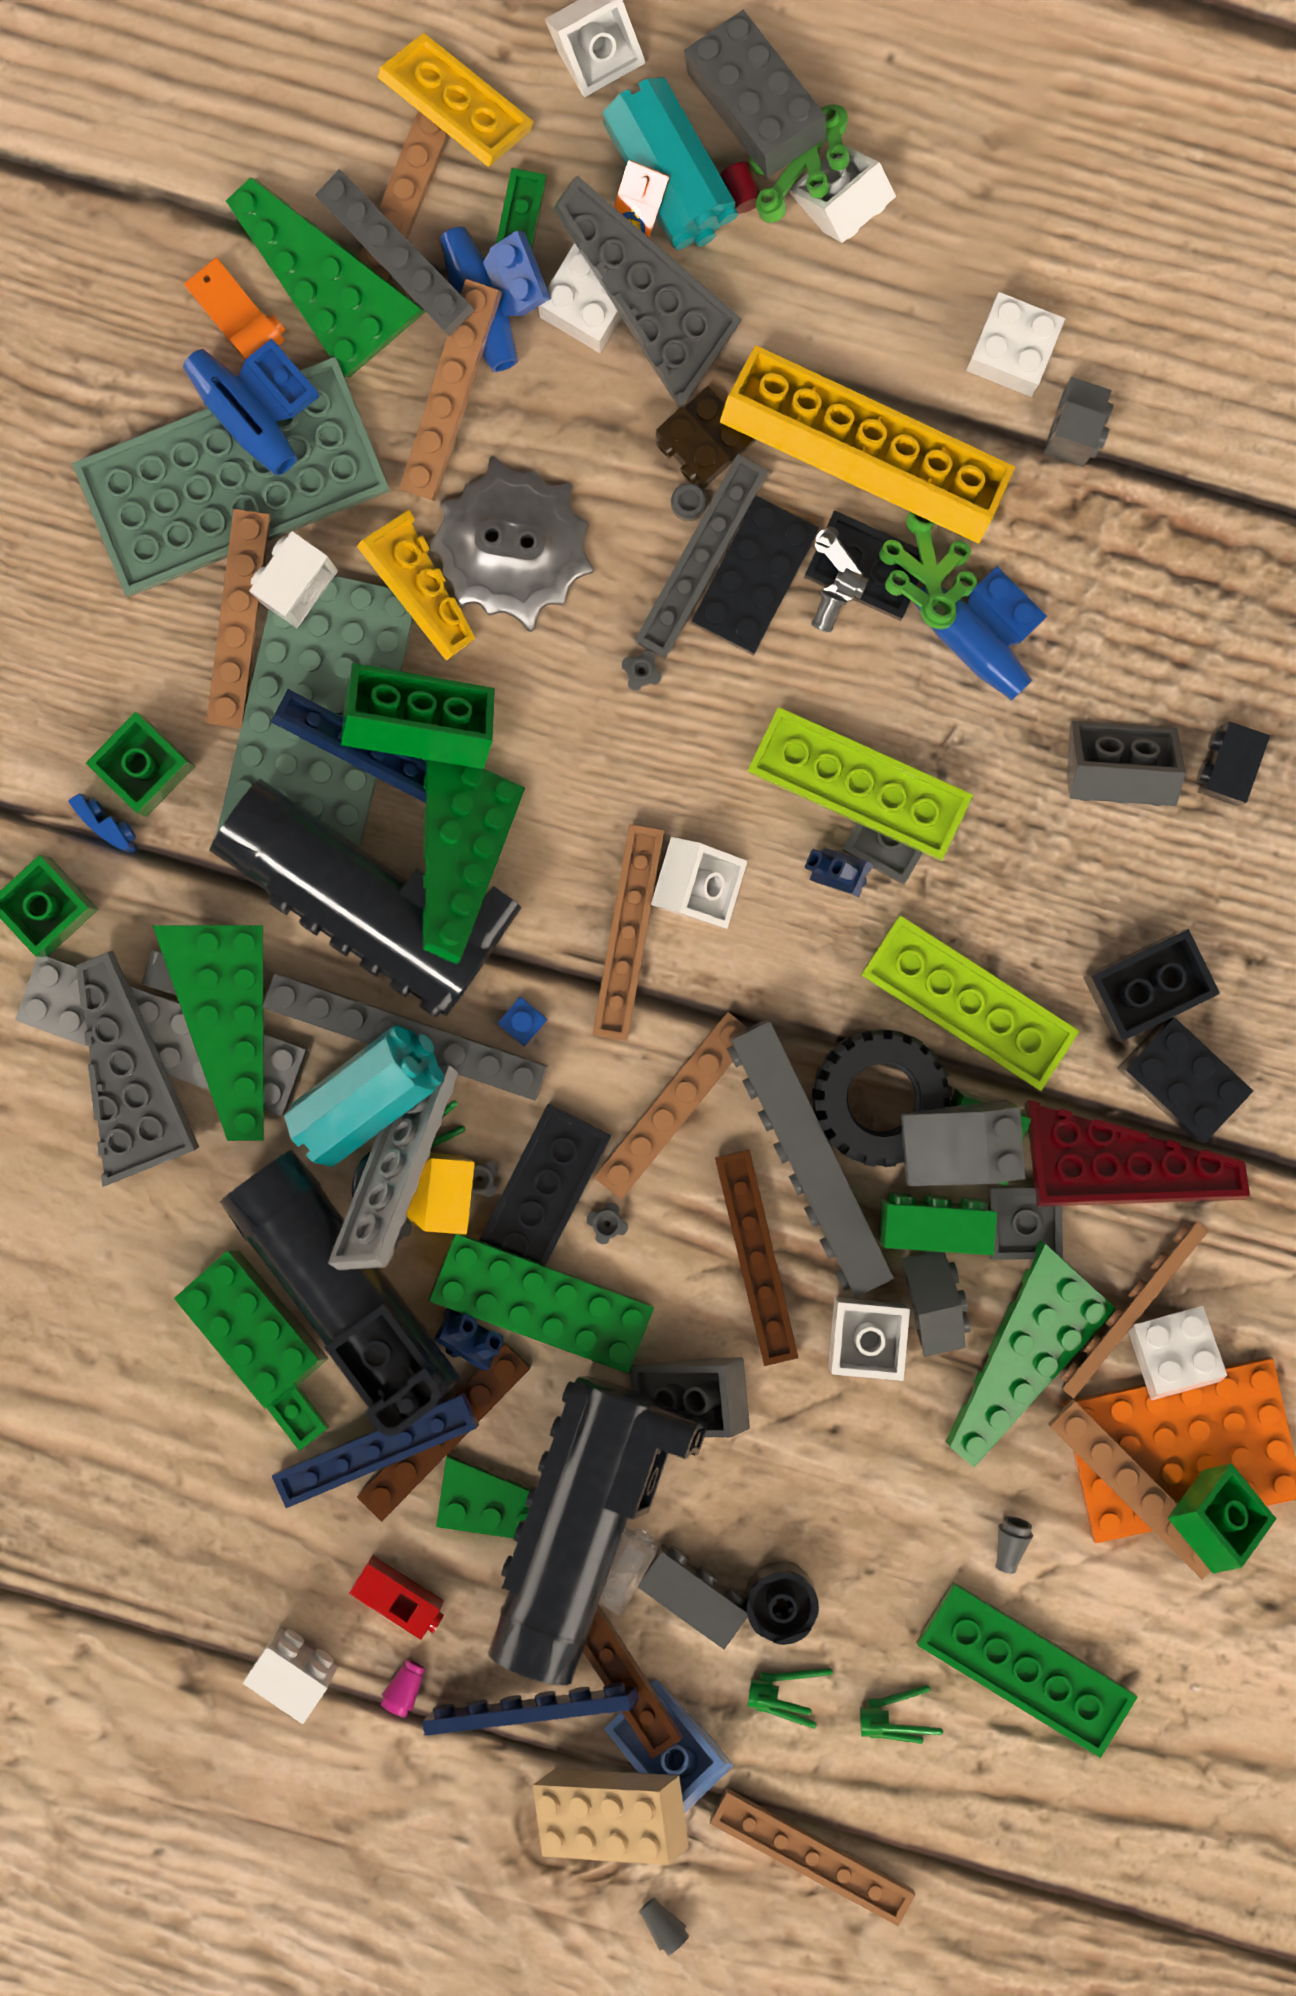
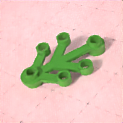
[749,104,850,223]
[879,511,977,629]

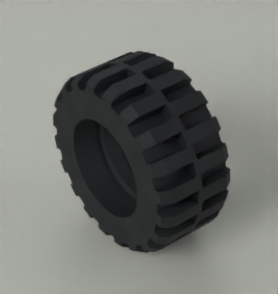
[812,1029,953,1167]

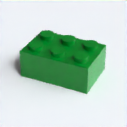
[877,1192,997,1256]

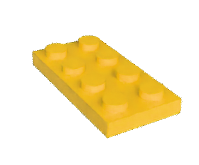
[378,32,534,167]

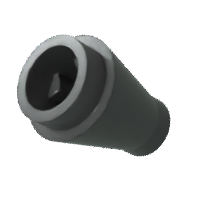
[995,1516,1033,1574]
[639,1897,689,1956]

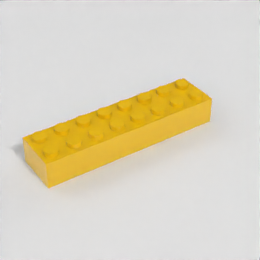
[720,345,1015,544]

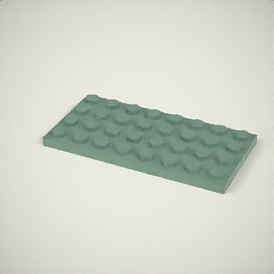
[72,357,391,598]
[216,576,414,848]

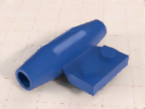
[440,227,551,372]
[183,338,319,476]
[914,566,1047,701]

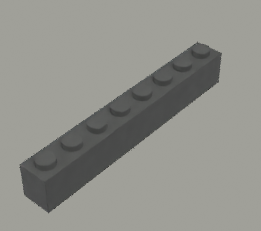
[263,974,548,1101]
[727,1019,894,1298]

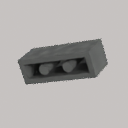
[637,1544,748,1650]

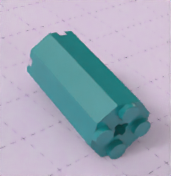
[602,77,739,251]
[284,1025,445,1167]

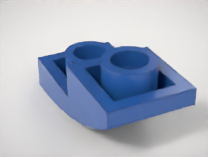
[68,793,137,853]

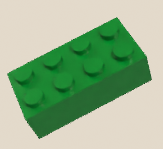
[341,663,495,769]
[174,1250,329,1409]

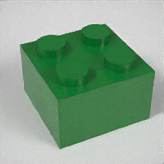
[85,712,196,817]
[0,855,99,957]
[1167,1463,1277,1574]

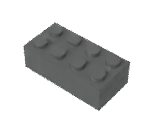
[684,9,826,178]

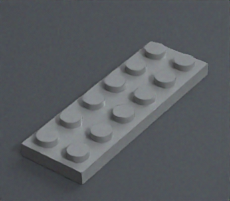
[328,1065,459,1270]

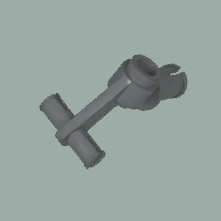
[811,527,869,632]

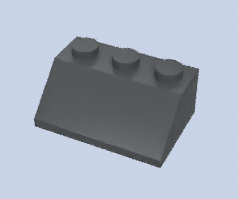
[1067,721,1186,806]

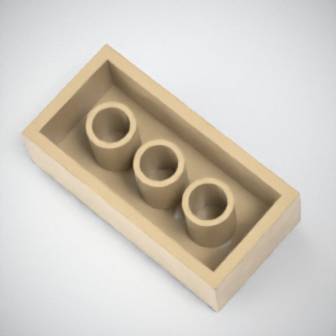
[533,1769,689,1865]

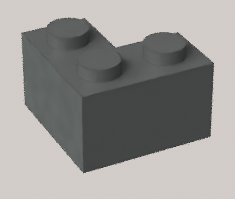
[1042,377,1114,467]
[902,1251,970,1357]

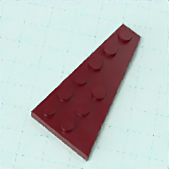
[1025,1100,1250,1207]

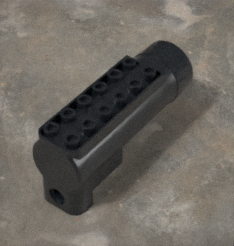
[209,778,522,1018]
[220,1149,459,1436]
[488,1376,708,1686]

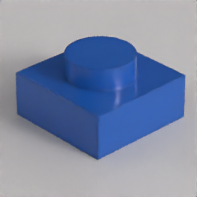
[497,997,548,1047]

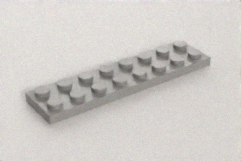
[15,956,308,1116]

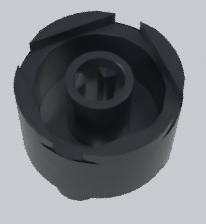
[745,1562,819,1645]

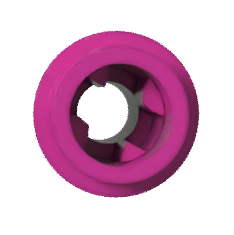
[380,1659,425,1718]

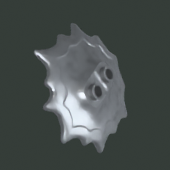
[427,456,594,632]

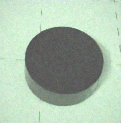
[671,483,706,521]

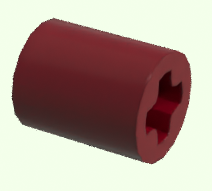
[720,161,760,214]

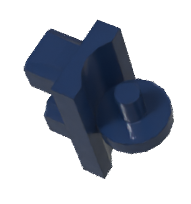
[805,847,873,898]
[434,1308,504,1371]

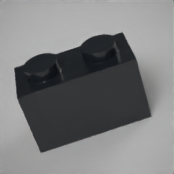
[1197,721,1270,806]

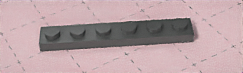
[315,169,475,336]
[634,454,769,660]

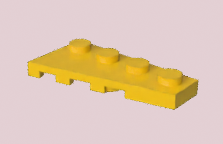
[357,509,476,661]

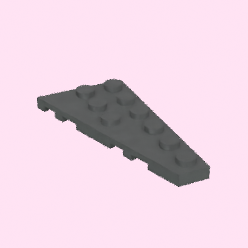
[553,176,742,407]
[76,950,199,1187]

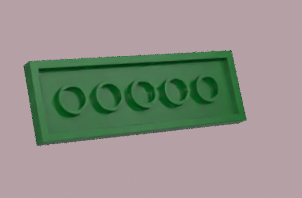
[428,1234,654,1374]
[916,1582,1138,1758]

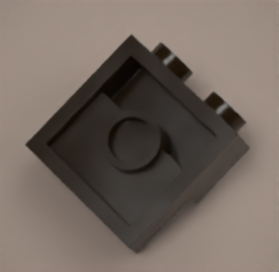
[655,386,756,489]

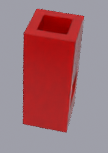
[349,1555,444,1640]

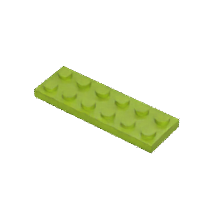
[747,707,973,862]
[860,915,1080,1091]

